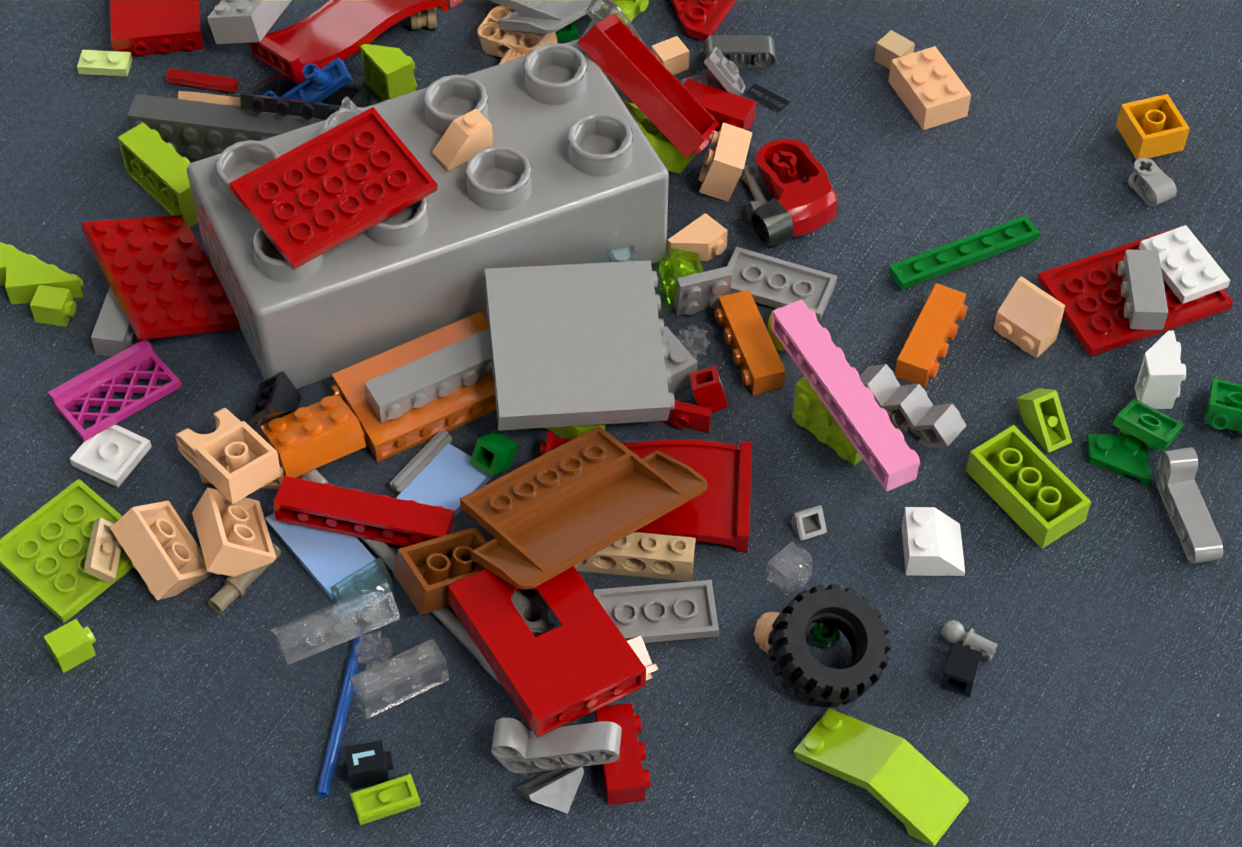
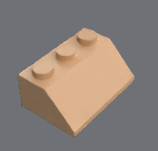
[192,487,276,577]
[110,500,213,600]

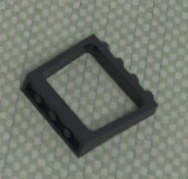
[240,75,371,120]

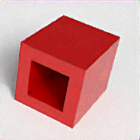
[689,366,728,412]

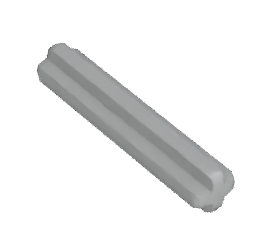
[389,430,453,494]

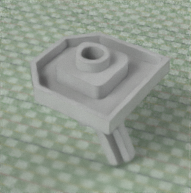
[681,47,746,96]

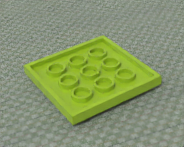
[0,479,134,623]

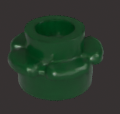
[810,623,840,649]

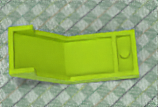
[794,708,969,846]

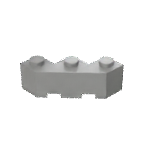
[859,364,967,448]

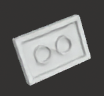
[1139,225,1230,304]

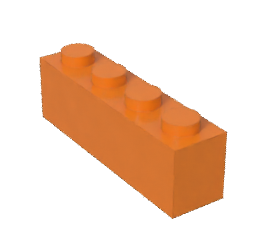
[895,283,968,387]
[715,290,786,395]

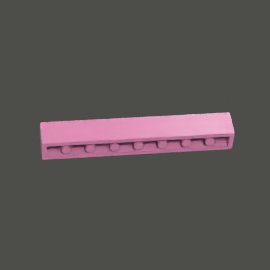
[771,299,920,492]

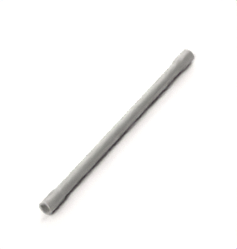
[300,469,501,684]

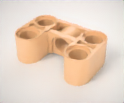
[478,5,557,58]

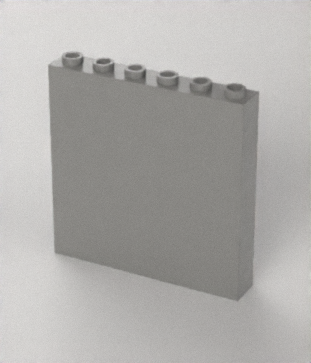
[484,260,675,430]

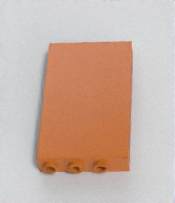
[330,311,496,462]

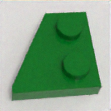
[1086,434,1151,486]

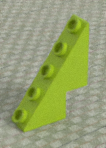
[0,242,84,305]

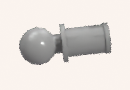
[941,620,998,661]

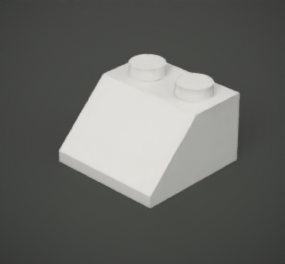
[902,507,965,576]

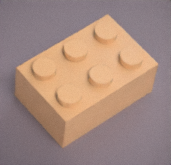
[888,46,971,130]

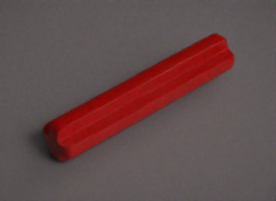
[166,68,239,93]

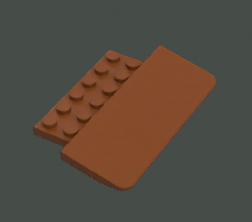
[460,426,707,589]

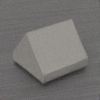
[790,505,827,541]

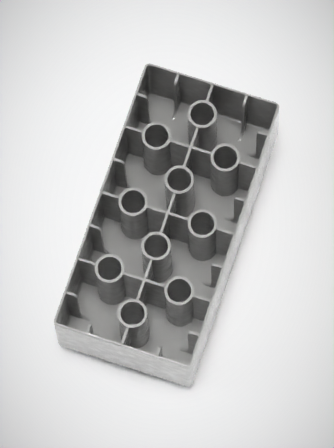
[187,40,669,389]

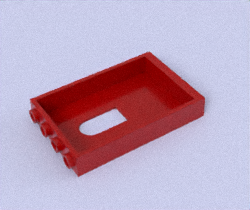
[577,13,719,158]
[448,566,647,738]

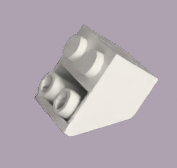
[1135,331,1186,409]

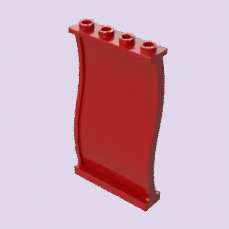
[249,0,449,84]
[540,431,752,553]

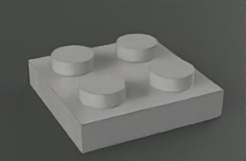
[674,266,733,316]

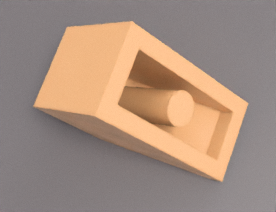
[432,109,493,171]
[667,213,728,261]

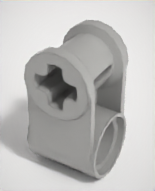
[1128,158,1177,207]

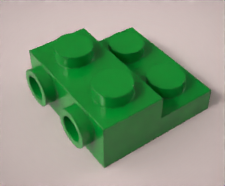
[1204,378,1242,434]

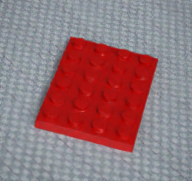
[229,107,438,270]
[81,215,240,340]
[1037,228,1234,357]

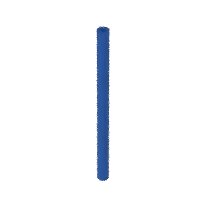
[316,630,366,798]

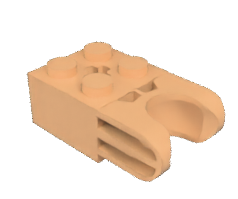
[175,408,281,504]

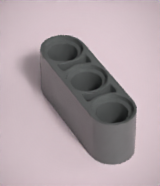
[704,35,776,69]

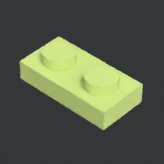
[77,50,132,77]

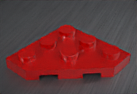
[670,0,737,41]

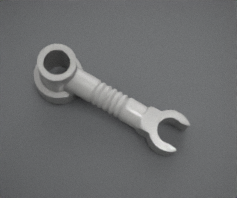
[741,164,768,222]

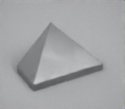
[516,767,584,814]

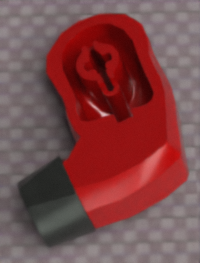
[750,139,837,248]

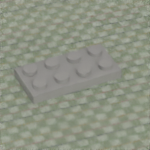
[728,247,837,321]
[593,580,719,643]

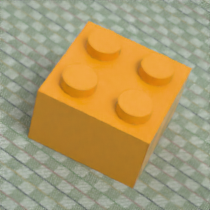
[1116,94,1190,160]

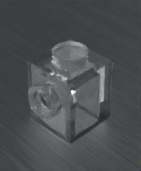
[766,542,813,596]

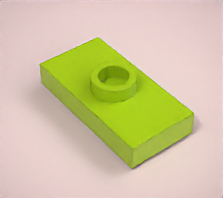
[350,774,421,825]

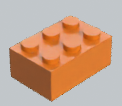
[260,394,366,478]

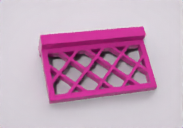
[48,339,182,442]

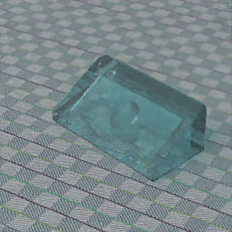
[331,558,394,617]

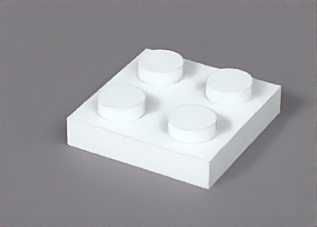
[70,424,152,487]

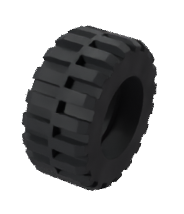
[768,584,891,708]

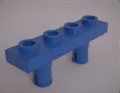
[263,57,352,103]

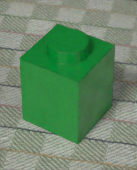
[470,431,519,476]

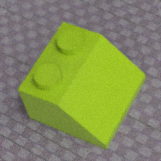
[360,44,417,102]

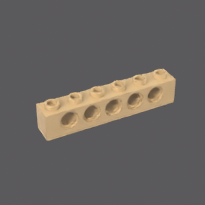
[574,532,696,582]

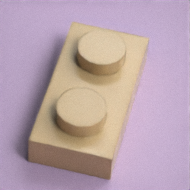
[84,517,122,583]

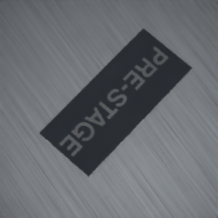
[745,83,790,113]

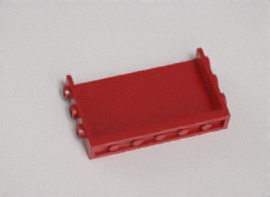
[110,0,204,56]

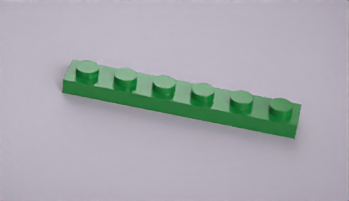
[888,215,1040,291]

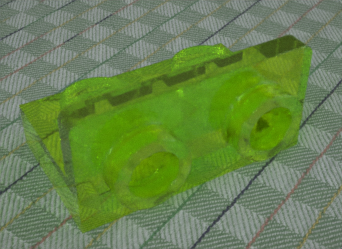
[659,248,703,305]

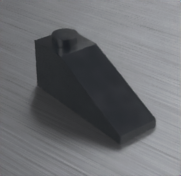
[245,371,302,426]

